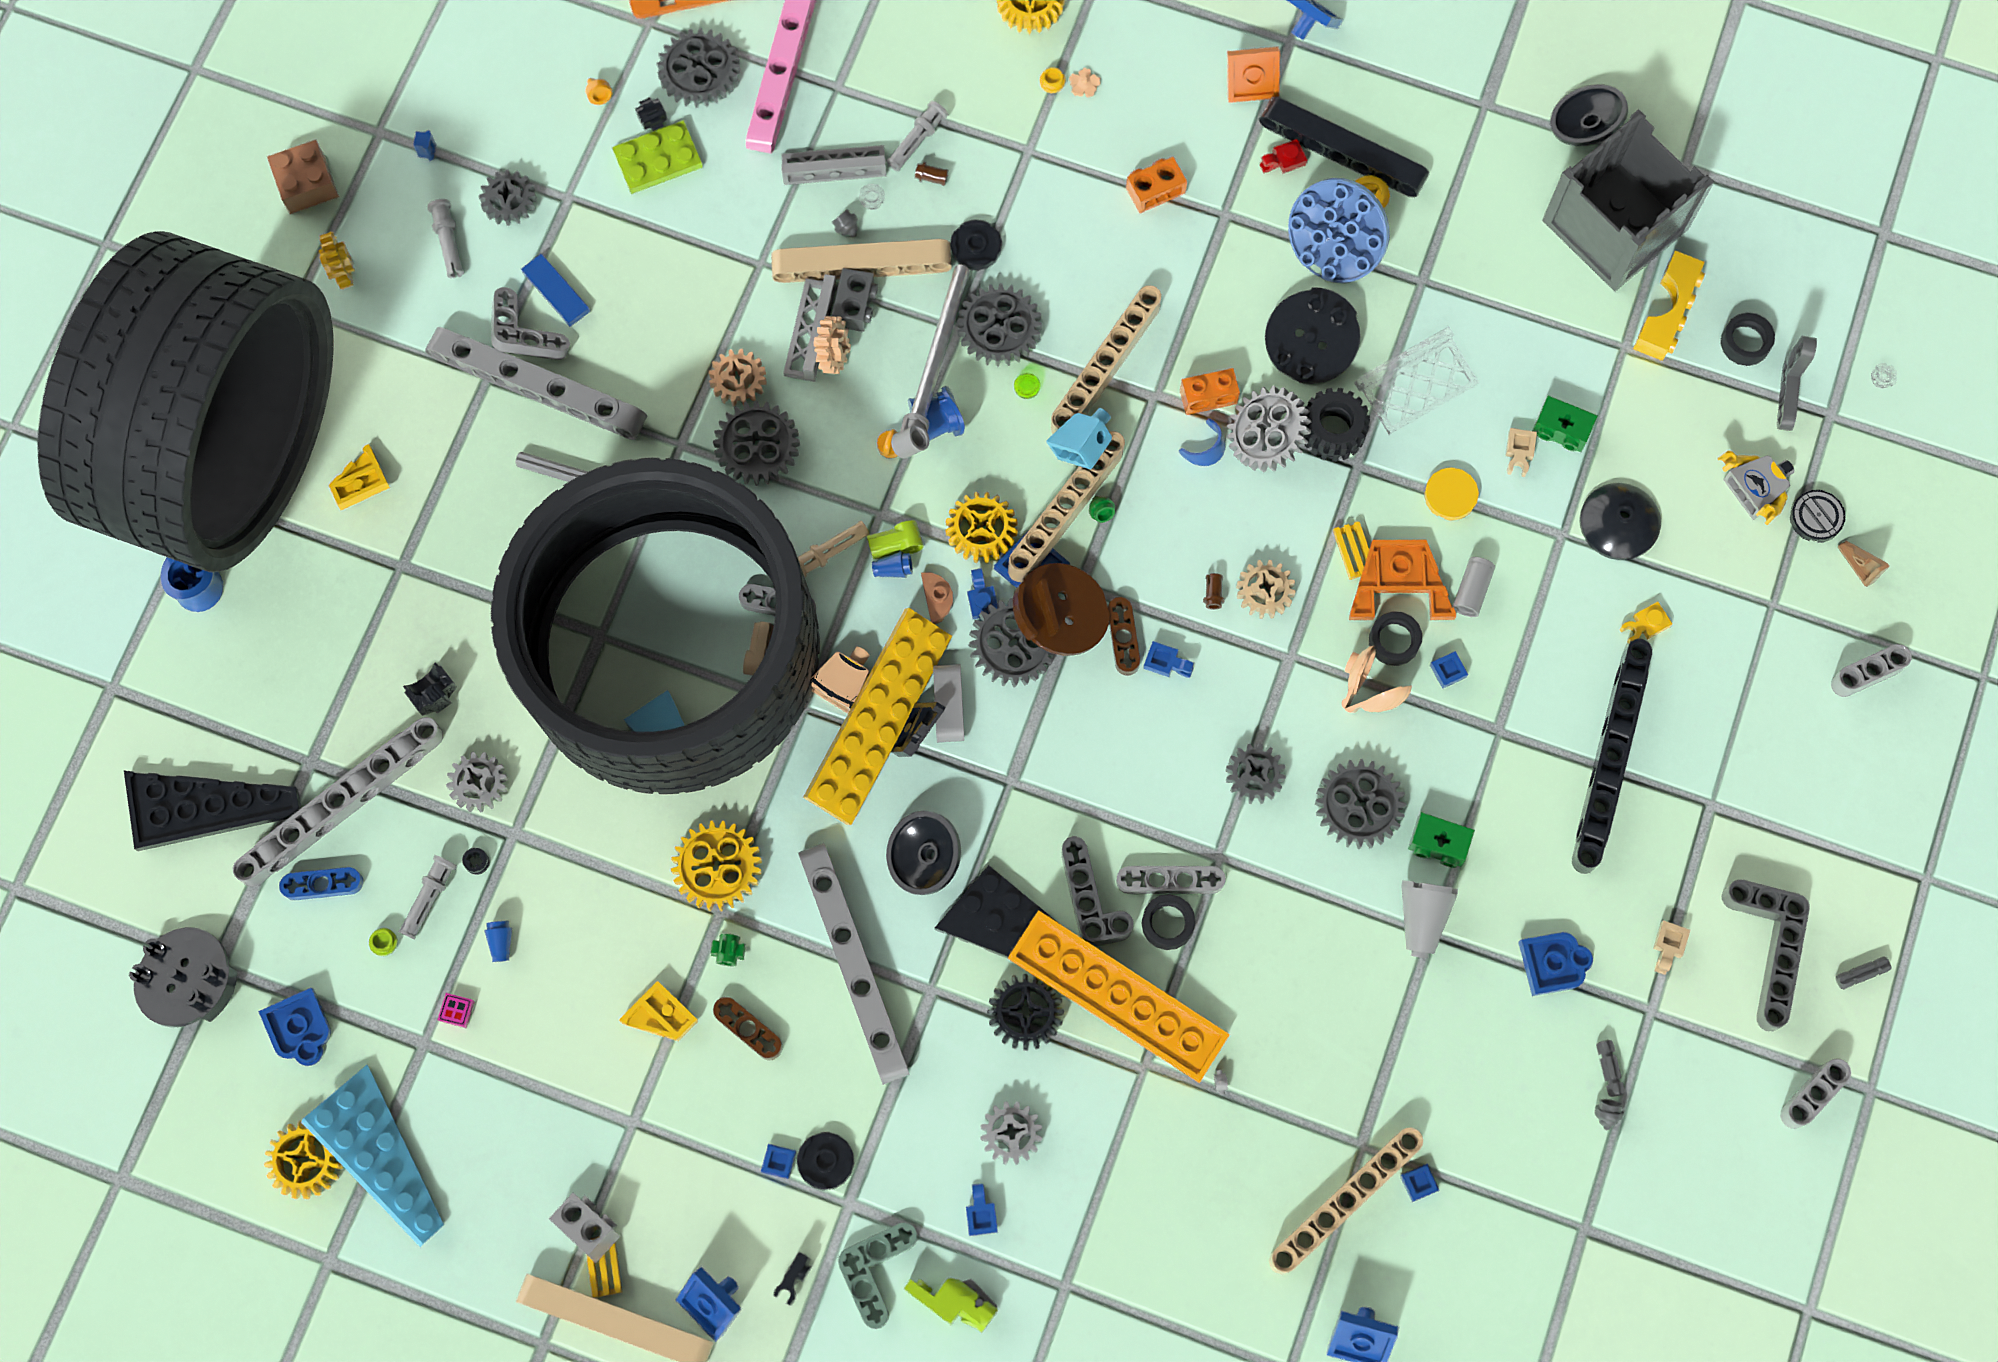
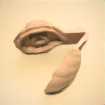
[1341,646,1412,713]

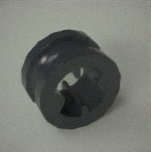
[462,848,490,875]

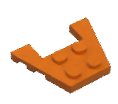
[1349,540,1456,620]

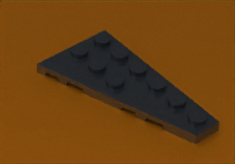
[123,770,301,851]
[934,865,1061,958]

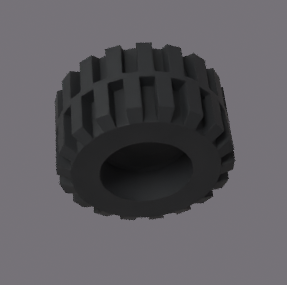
[1303,388,1370,462]

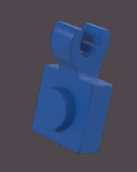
[967,568,997,619]
[1144,641,1194,678]
[966,1184,998,1236]

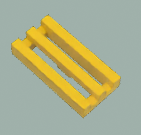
[1333,521,1369,580]
[586,1236,623,1298]

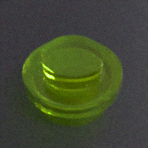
[1014,373,1040,399]

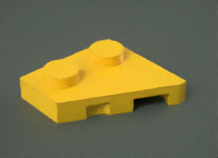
[329,444,390,510]
[619,981,698,1041]

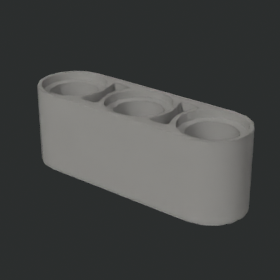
[1831,644,1912,697]
[933,664,964,743]
[1780,1059,1851,1129]

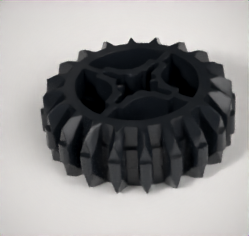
[987,974,1064,1051]

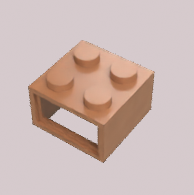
[267,140,339,214]

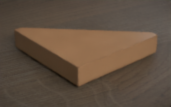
[1838,541,1890,587]

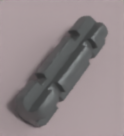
[1836,956,1892,989]
[1596,1040,1625,1097]

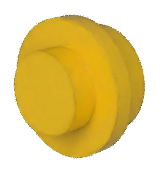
[1040,68,1065,93]

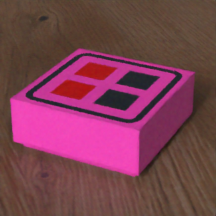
[437,993,475,1028]

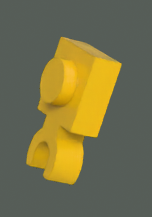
[1620,602,1672,644]

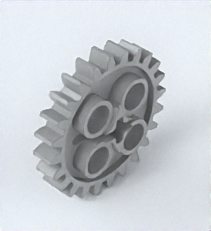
[1227,386,1312,472]

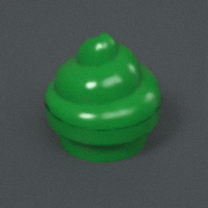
[1089,496,1115,523]

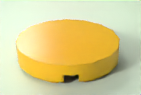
[1424,467,1479,521]

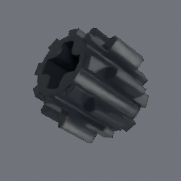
[635,97,668,131]

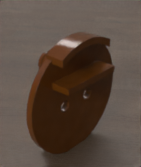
[1013,563,1110,656]

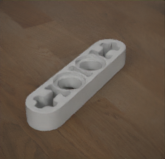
[1116,866,1226,894]

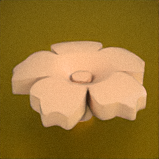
[1069,68,1100,97]

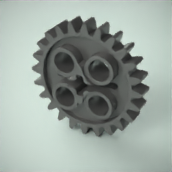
[657,28,740,108]
[957,283,1042,367]
[713,401,800,486]
[968,598,1055,687]
[1315,759,1406,849]

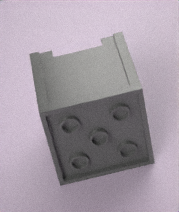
[1542,109,1715,292]

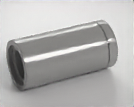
[1452,557,1495,617]

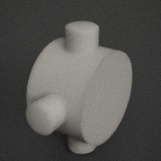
[1214,1070,1228,1095]

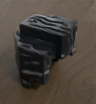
[403,662,457,716]

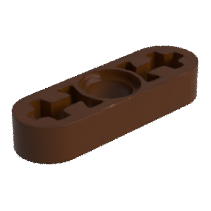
[1108,597,1140,676]
[713,997,782,1060]

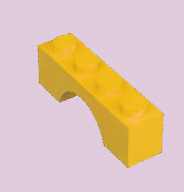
[1633,250,1705,361]

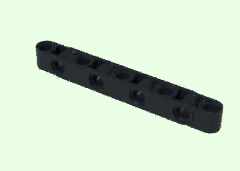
[1572,639,1652,874]

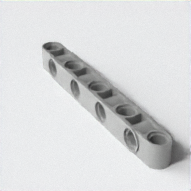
[425,327,647,440]
[233,717,443,887]
[798,843,909,1085]

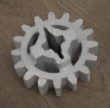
[446,752,508,813]
[980,1101,1042,1165]

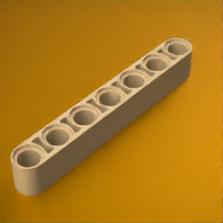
[771,239,952,283]
[1051,286,1161,434]
[1008,431,1125,582]
[1269,1127,1423,1275]
[516,1274,714,1362]

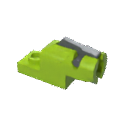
[904,1278,998,1333]

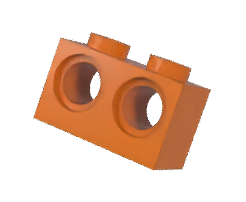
[1126,156,1187,214]
[1180,368,1240,415]

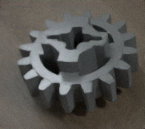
[479,170,537,226]
[1225,743,1286,804]

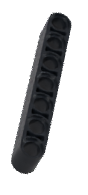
[1259,97,1429,198]

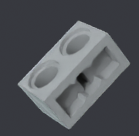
[549,1193,620,1263]

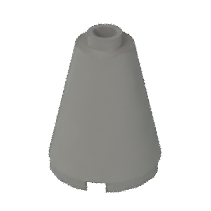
[1401,880,1458,959]

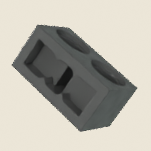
[832,268,878,332]

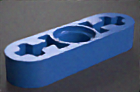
[279,867,363,900]

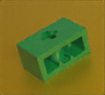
[1532,395,1598,452]
[1408,812,1475,868]

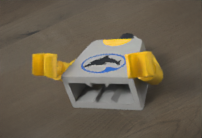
[1717,451,1795,525]

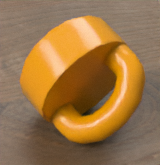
[585,78,612,105]
[877,429,898,458]

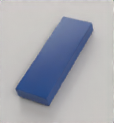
[521,254,590,327]

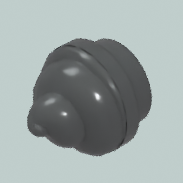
[832,209,858,237]
[1594,1099,1624,1130]

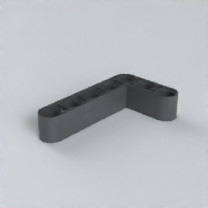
[1722,880,1810,1032]

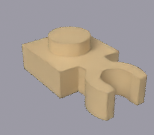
[1505,428,1537,477]

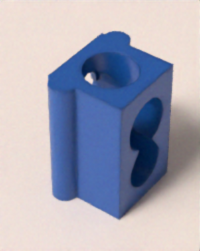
[413,130,437,161]

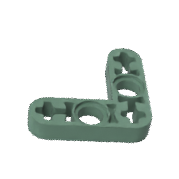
[838,1223,918,1329]

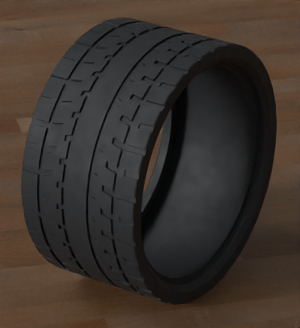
[37,231,334,572]
[491,458,820,794]

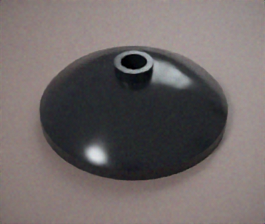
[1550,84,1628,146]
[1580,483,1661,560]
[886,811,961,895]

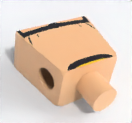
[811,646,870,713]

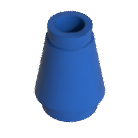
[872,551,913,578]
[484,921,512,962]

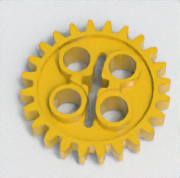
[671,820,762,911]

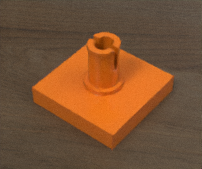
[1227,47,1280,103]

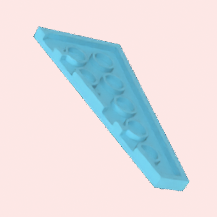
[301,1065,444,1247]

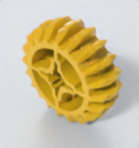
[996,0,1065,35]
[945,491,1018,563]
[264,1121,343,1199]

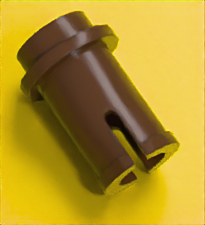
[915,162,949,186]
[1203,573,1225,610]

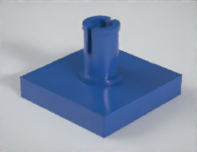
[1287,0,1343,40]
[676,1266,742,1342]
[1327,1307,1399,1362]

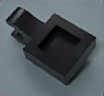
[773,1252,812,1306]

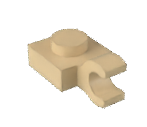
[1653,920,1690,975]

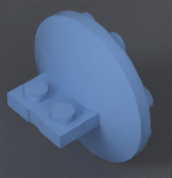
[1288,178,1390,283]

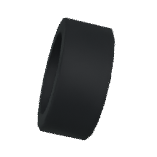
[1720,312,1775,366]
[1369,611,1422,666]
[1141,894,1196,950]

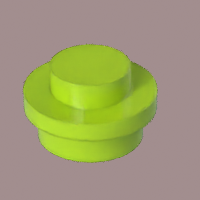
[369,928,398,956]

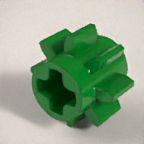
[710,934,746,966]

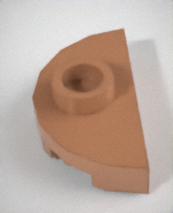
[921,573,953,624]

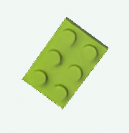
[612,120,703,194]

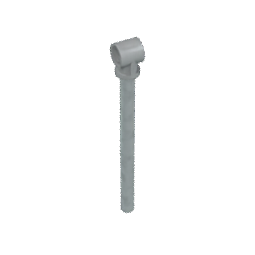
[891,265,969,458]

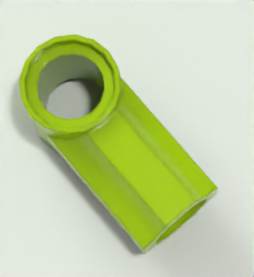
[867,520,924,560]

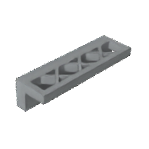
[781,145,887,185]
[783,274,837,382]

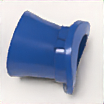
[908,386,965,441]
[161,557,223,612]

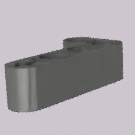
[1061,836,1133,947]

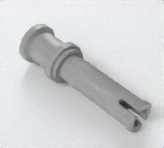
[886,101,948,171]
[427,199,464,278]
[398,855,457,940]

